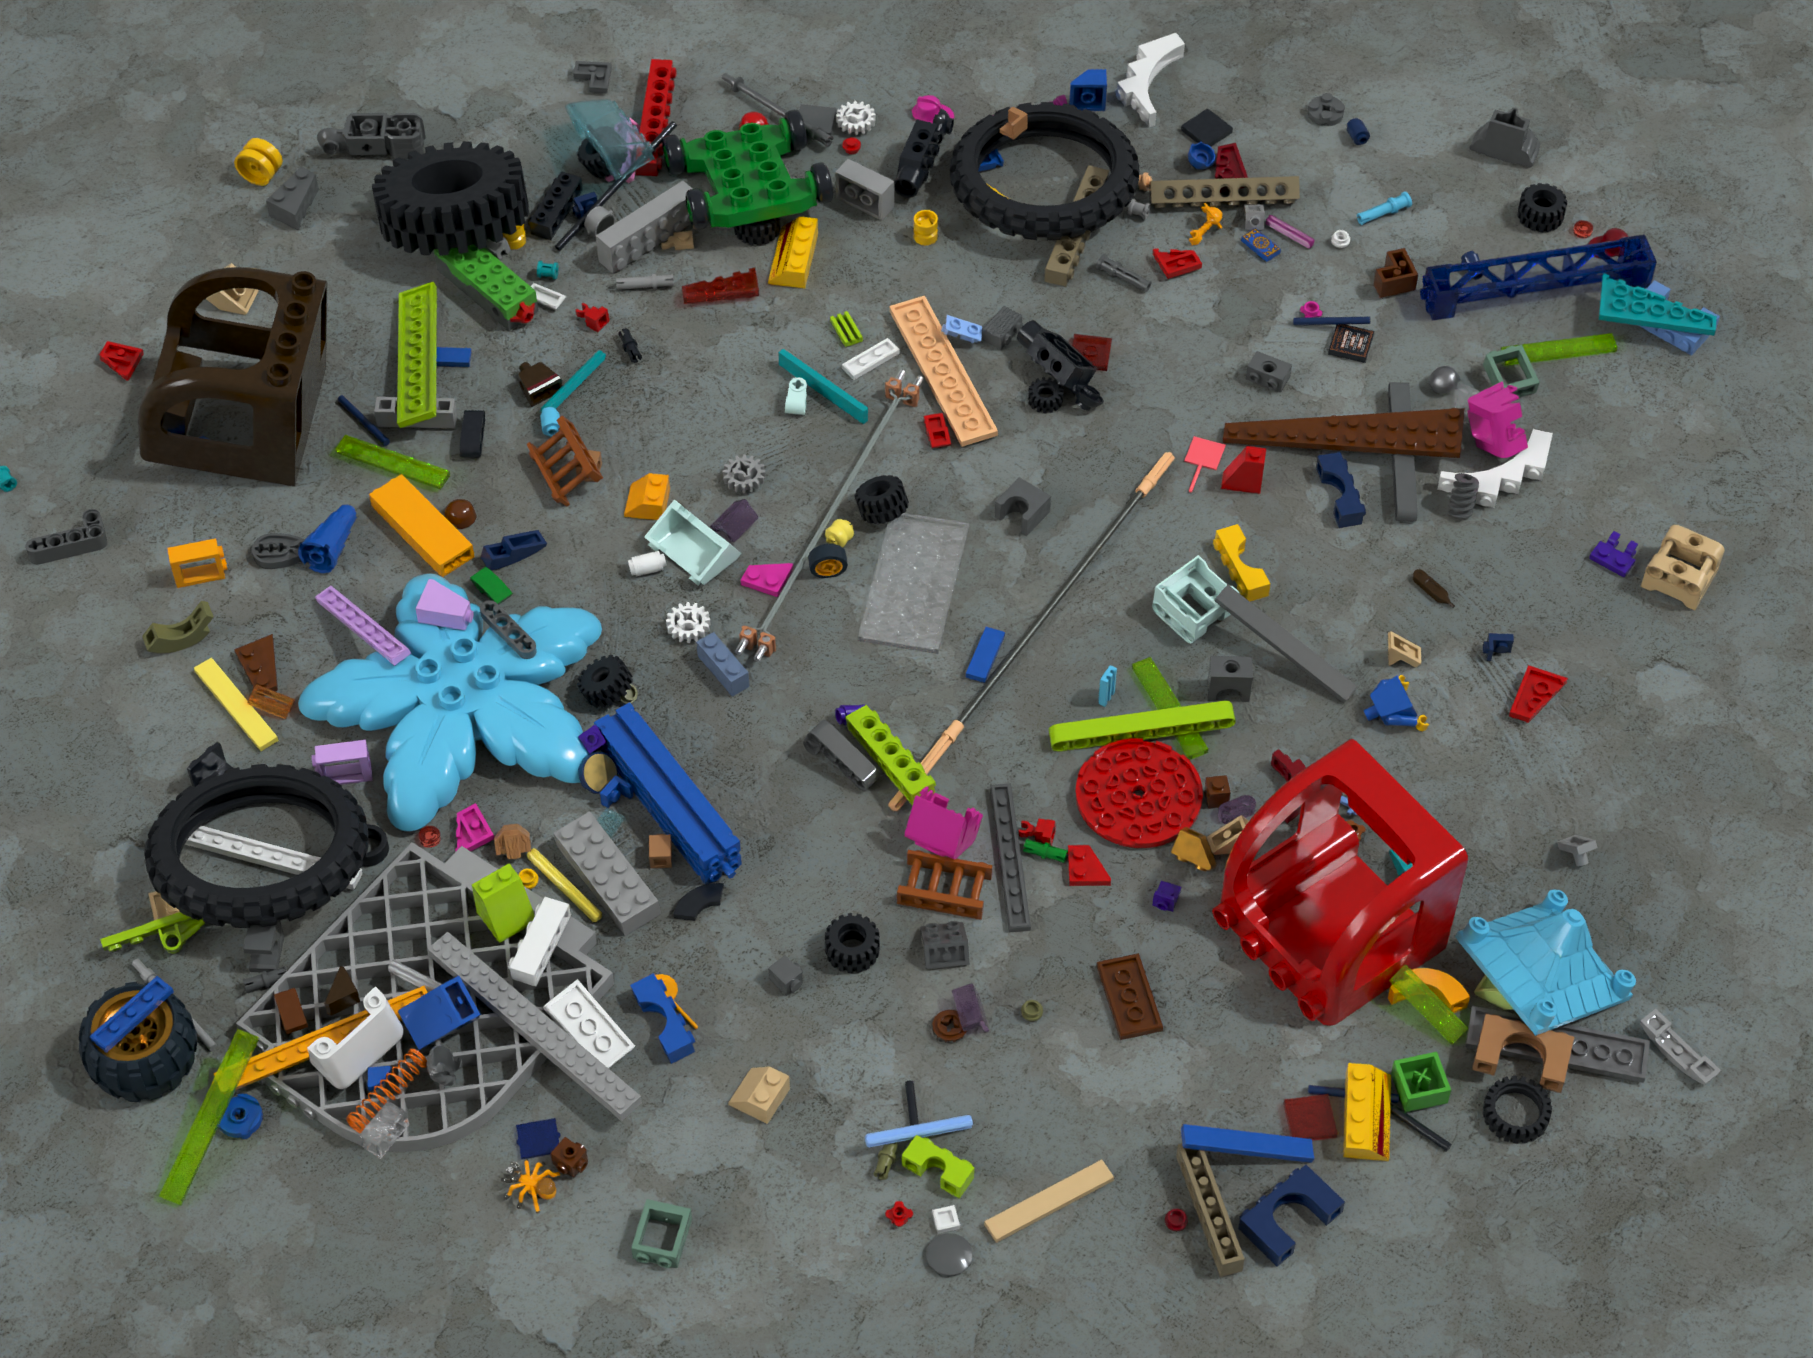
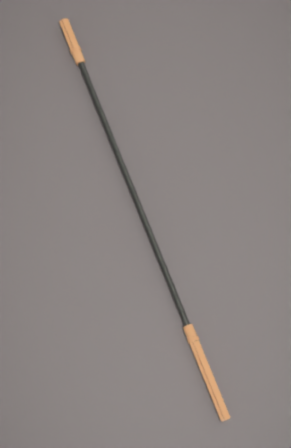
[888,452,1175,811]

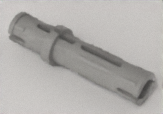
[616,274,674,290]

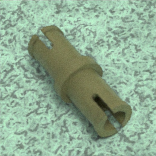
[874,1142,899,1180]

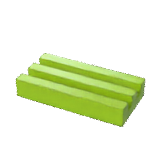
[830,311,863,347]

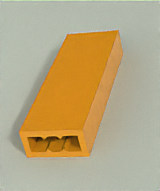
[369,474,475,577]

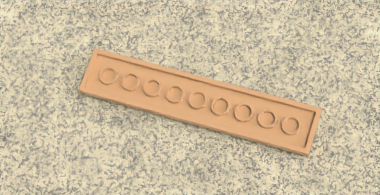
[889,296,998,447]

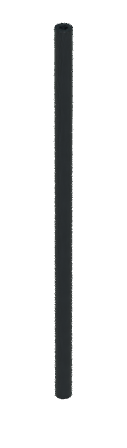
[555,121,677,251]

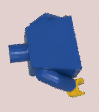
[1363,675,1429,731]

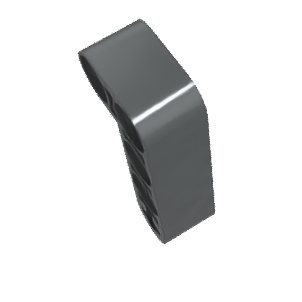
[25,509,108,565]
[803,720,881,791]

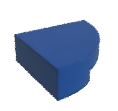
[368,1066,391,1091]

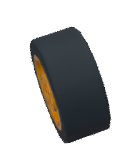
[808,544,848,578]

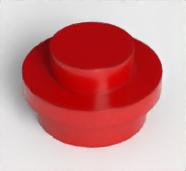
[843,138,861,155]

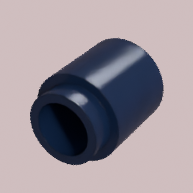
[1347,118,1370,145]

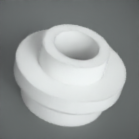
[1331,230,1350,248]

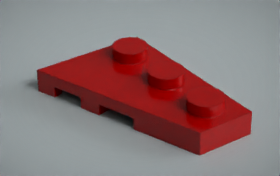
[1509,665,1568,723]

